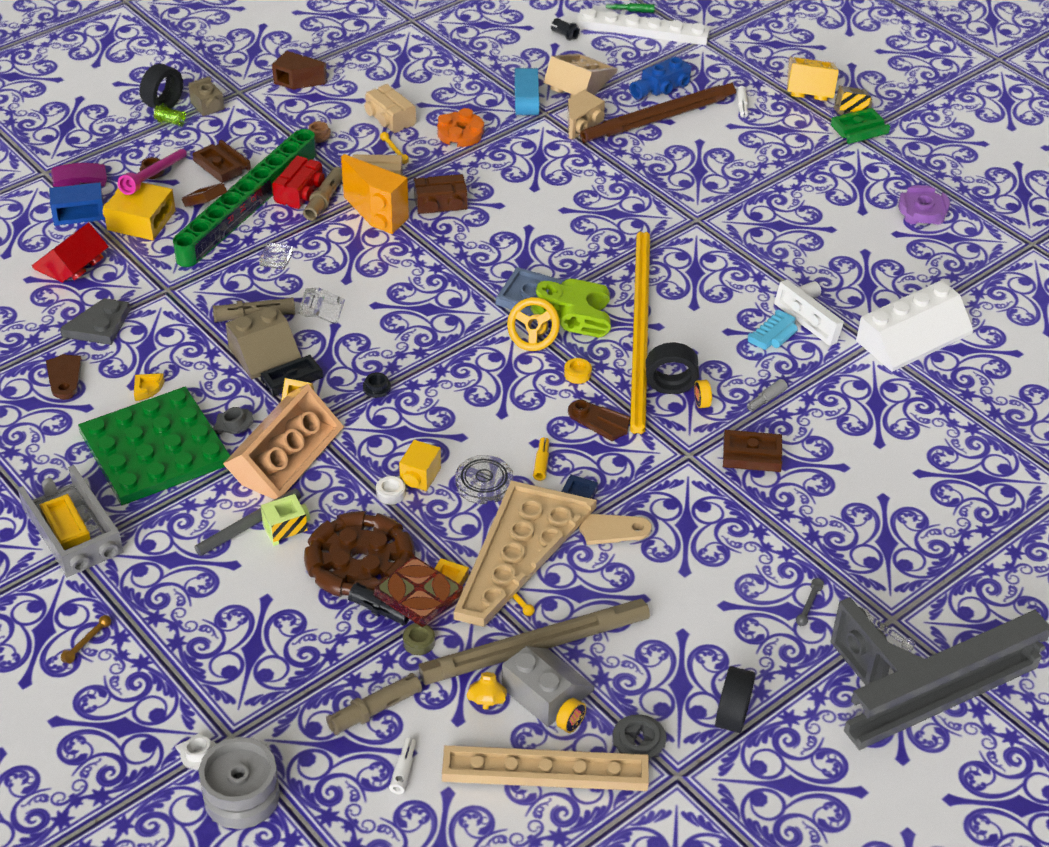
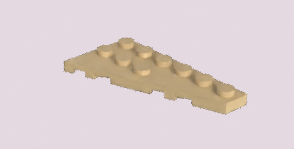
[454,480,597,627]

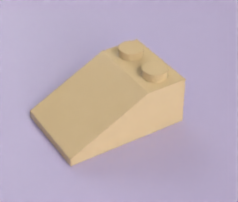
[543,53,618,97]

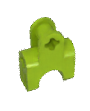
[530,279,611,338]

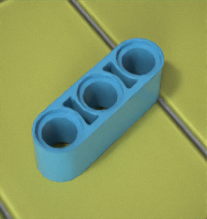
[515,68,539,115]

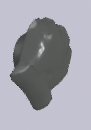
[213,407,254,434]

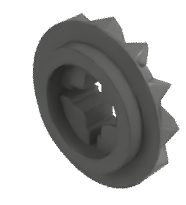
[613,714,666,761]

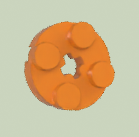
[437,108,484,147]

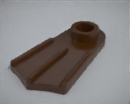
[46,354,82,400]
[568,400,630,441]

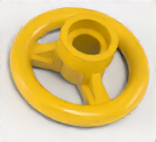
[507,297,560,351]

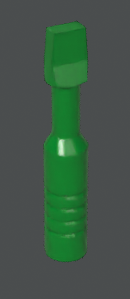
[606,3,655,13]

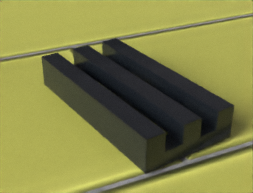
[260,355,323,397]

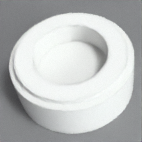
[376,476,406,505]

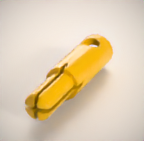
[533,437,549,481]

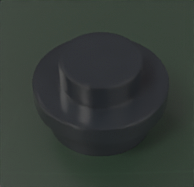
[363,372,391,398]

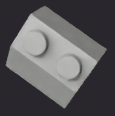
[502,646,594,727]

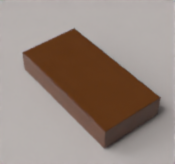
[181,183,228,207]

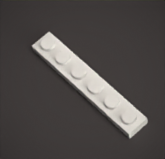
[576,8,710,45]

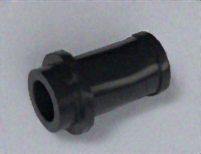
[551,18,580,40]

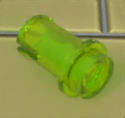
[153,104,186,127]

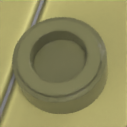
[403,623,435,655]

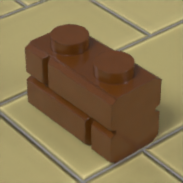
[414,174,467,214]

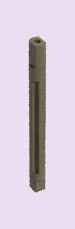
[418,598,650,685]

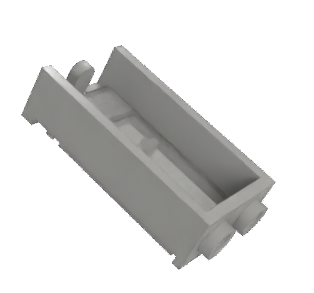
[17,465,124,578]

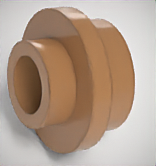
[308,121,331,143]

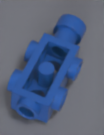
[629,56,692,100]

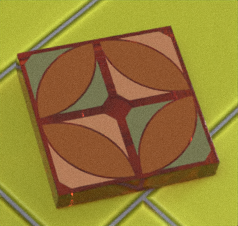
[374,556,463,627]

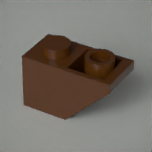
[272,51,327,90]

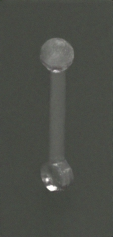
[862,608,915,651]

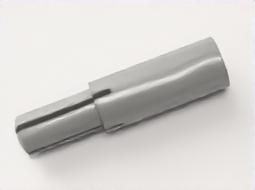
[747,379,788,412]

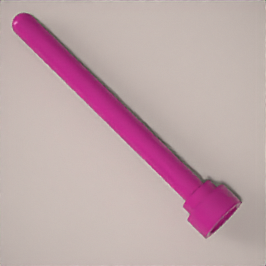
[118,149,187,195]

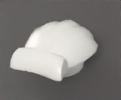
[175,732,217,770]

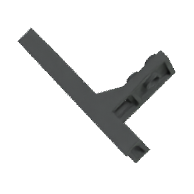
[830,597,1049,750]

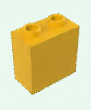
[103,182,176,241]

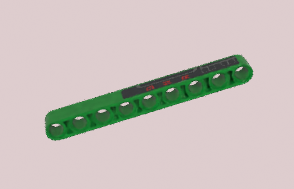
[173,129,316,267]

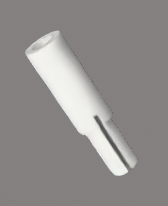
[736,86,748,118]
[389,737,416,794]

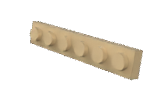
[442,745,649,791]

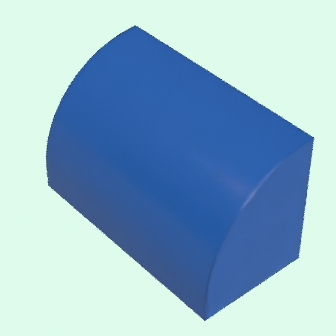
[49,182,105,226]

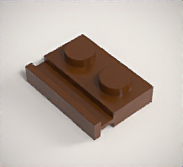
[192,140,251,183]
[723,430,782,472]

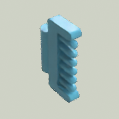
[748,310,798,350]

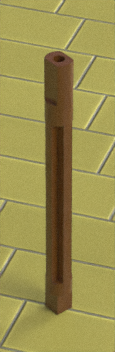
[580,82,737,143]

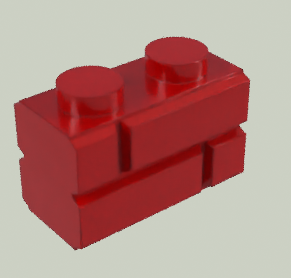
[272,155,325,209]

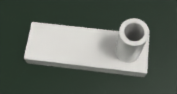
[774,279,844,346]

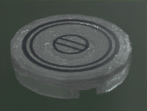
[455,455,513,504]

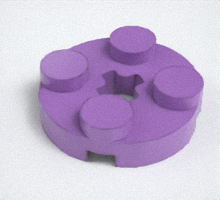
[898,185,950,225]

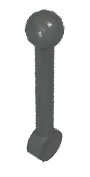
[796,578,824,626]

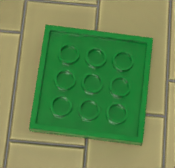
[78,386,230,506]

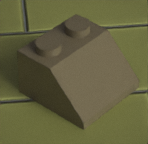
[225,305,301,380]

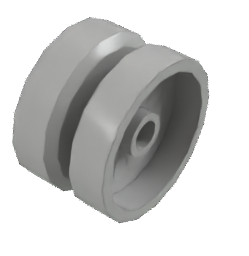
[198,737,280,829]

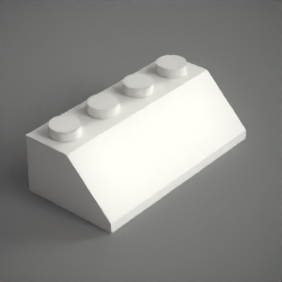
[856,280,973,372]

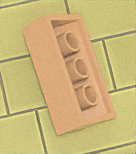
[223,384,344,500]

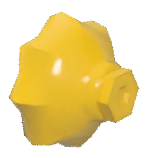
[466,672,507,709]

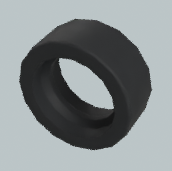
[140,63,183,111]
[646,342,699,394]
[715,666,756,733]

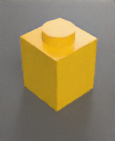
[399,440,441,491]

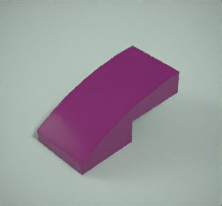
[51,163,107,187]

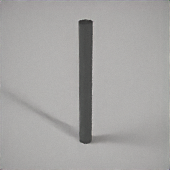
[194,488,301,556]

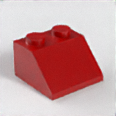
[31,222,109,283]

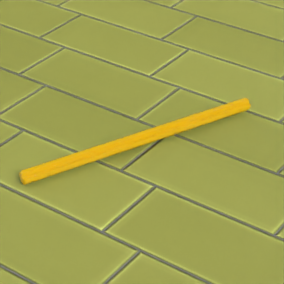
[630,231,650,434]

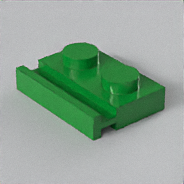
[831,108,890,144]

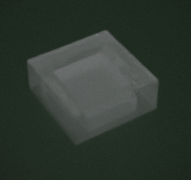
[259,242,293,270]

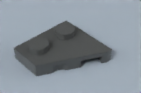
[60,298,131,345]

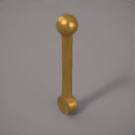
[61,615,111,663]

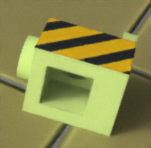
[261,494,310,546]

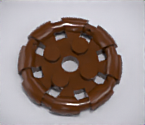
[304,511,415,597]

